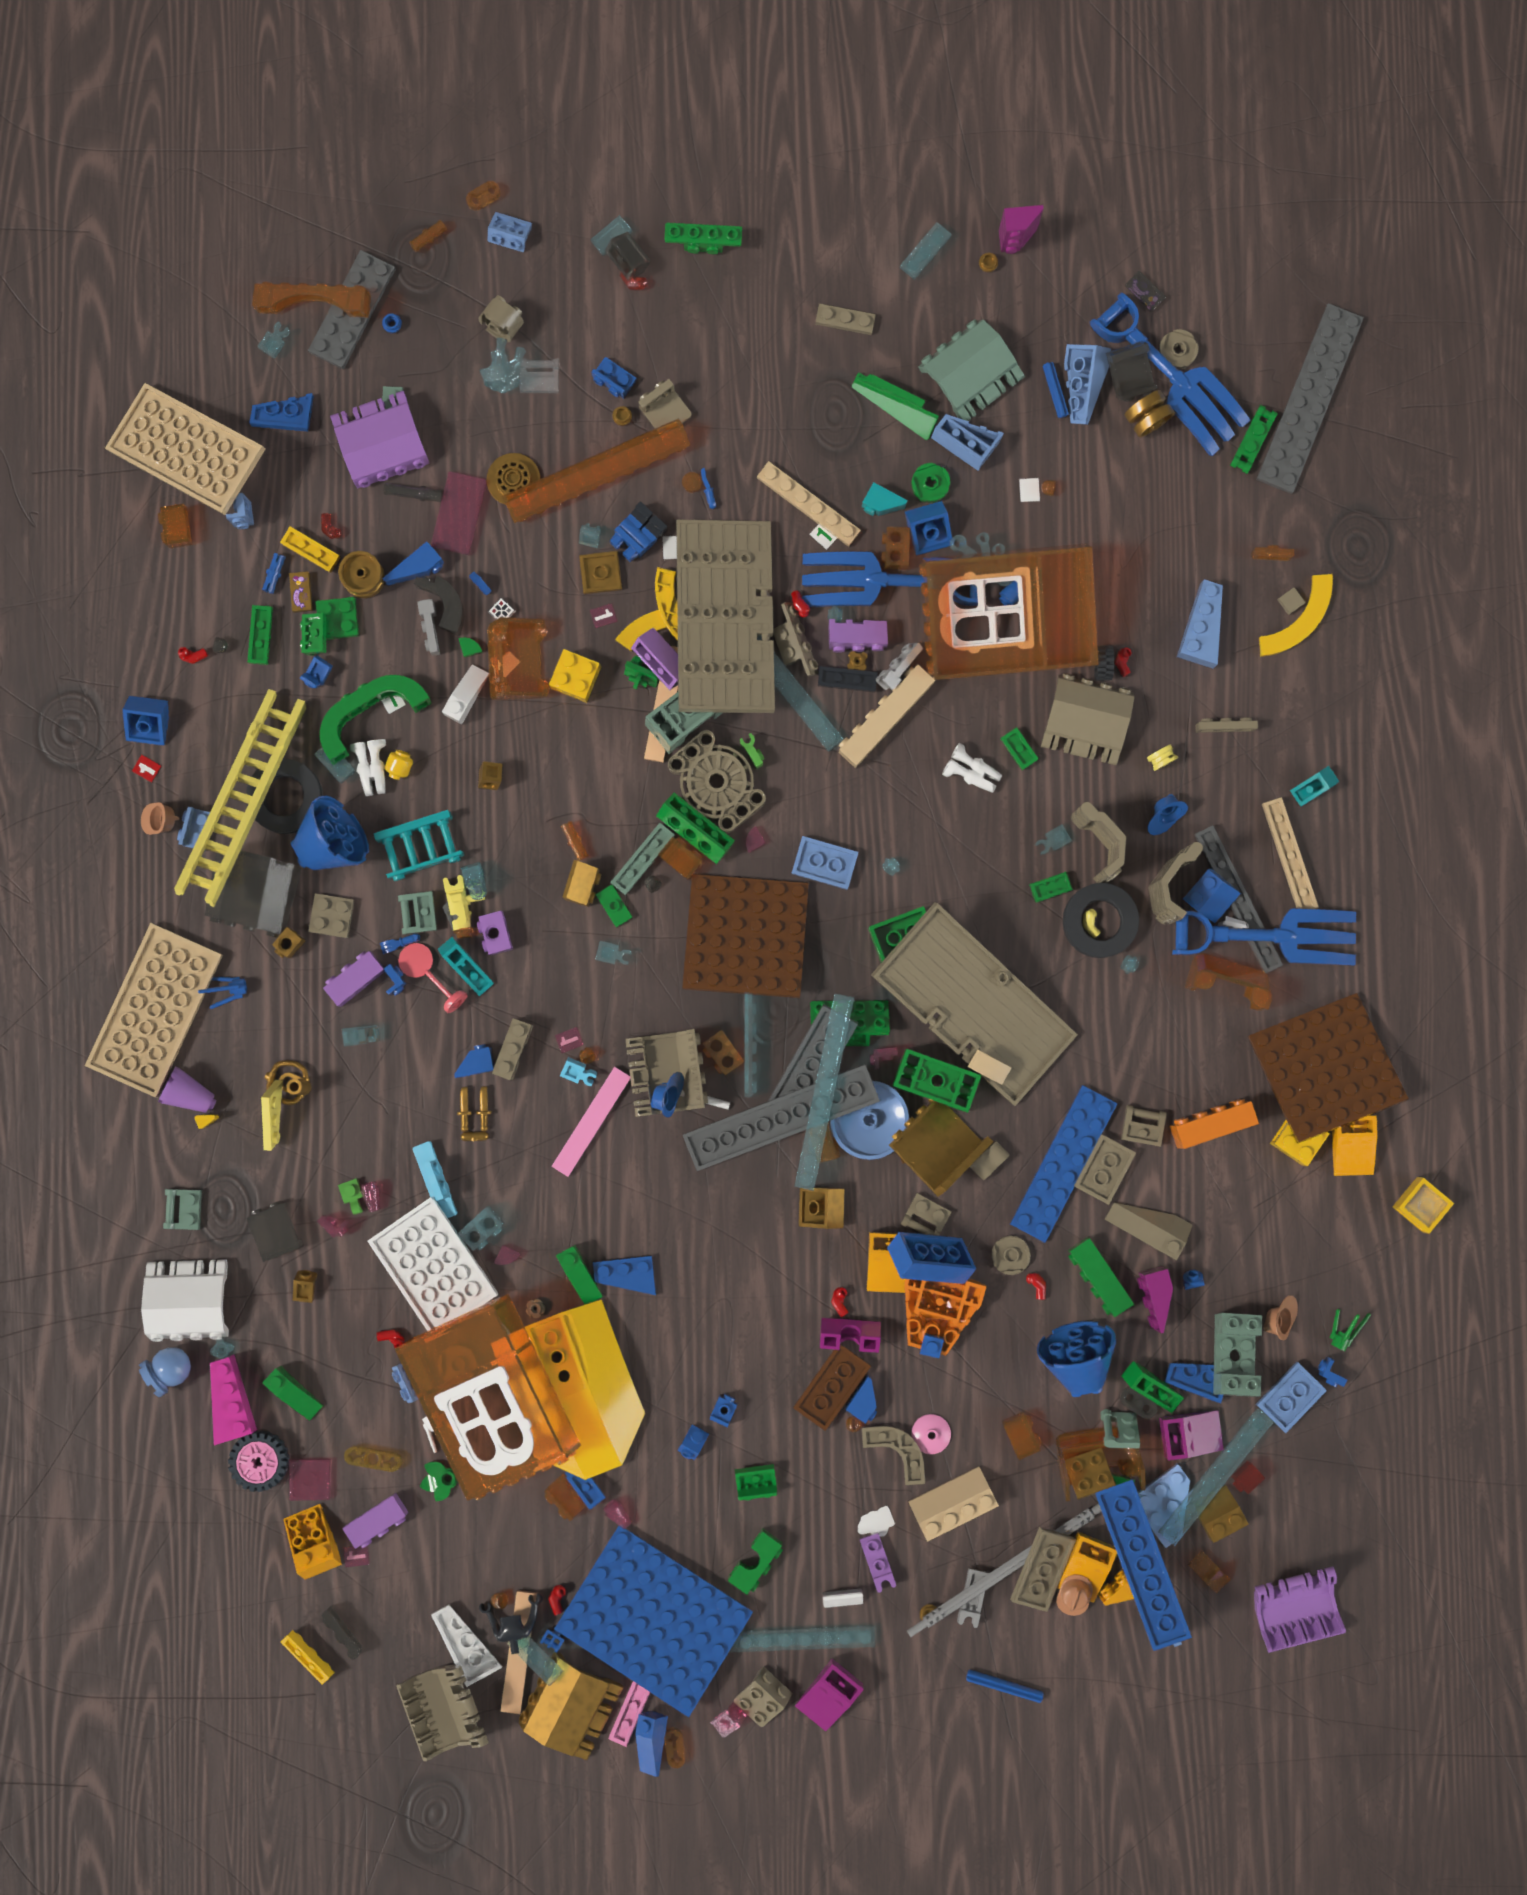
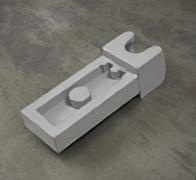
[417,599,440,656]
[876,643,923,690]
[957,1568,989,1628]

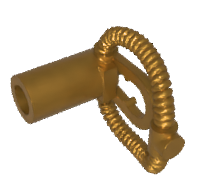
[265,1060,312,1105]

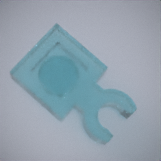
[257,322,290,359]
[1035,824,1072,855]
[595,941,632,965]

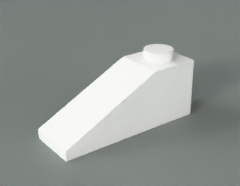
[442,664,489,724]

